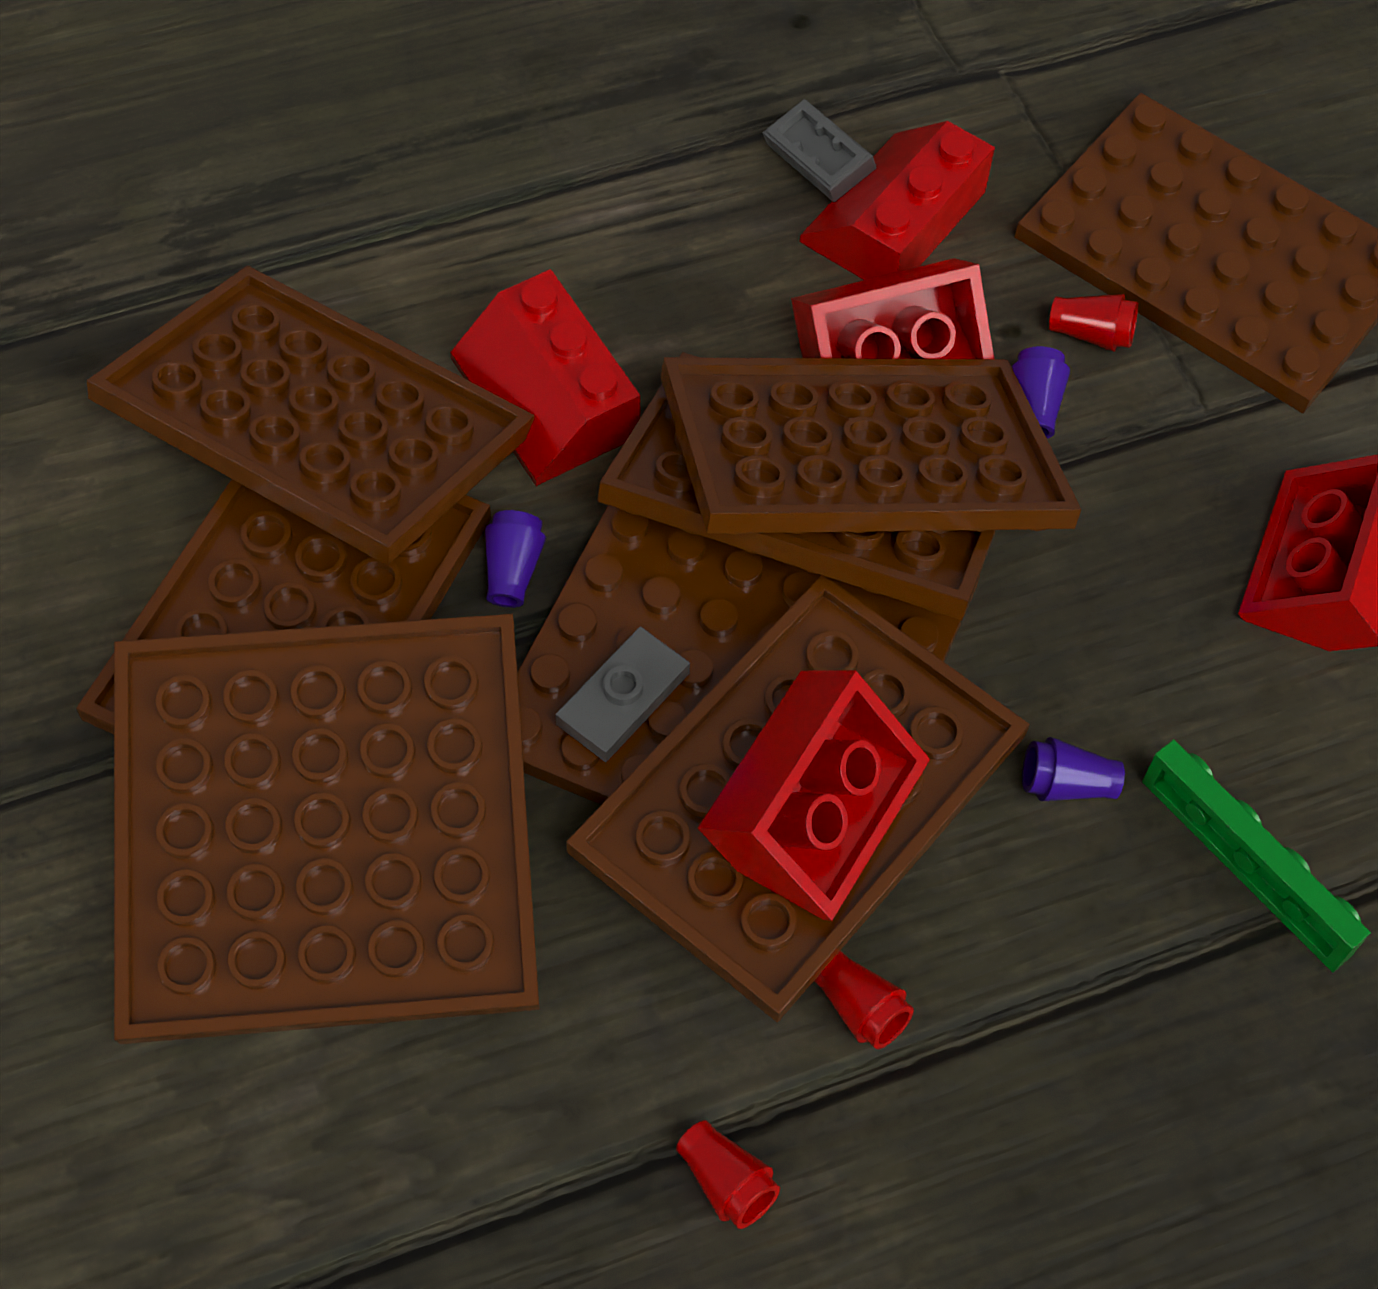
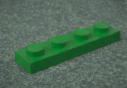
[1142,739,1371,973]

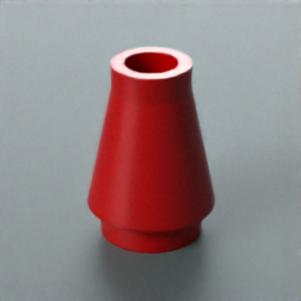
[1049,294,1138,352]
[814,950,914,1049]
[676,1120,780,1229]

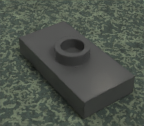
[762,99,877,202]
[555,626,690,762]

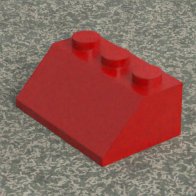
[800,121,995,280]
[791,258,994,359]
[450,269,640,486]
[1238,454,1378,651]
[697,670,930,921]

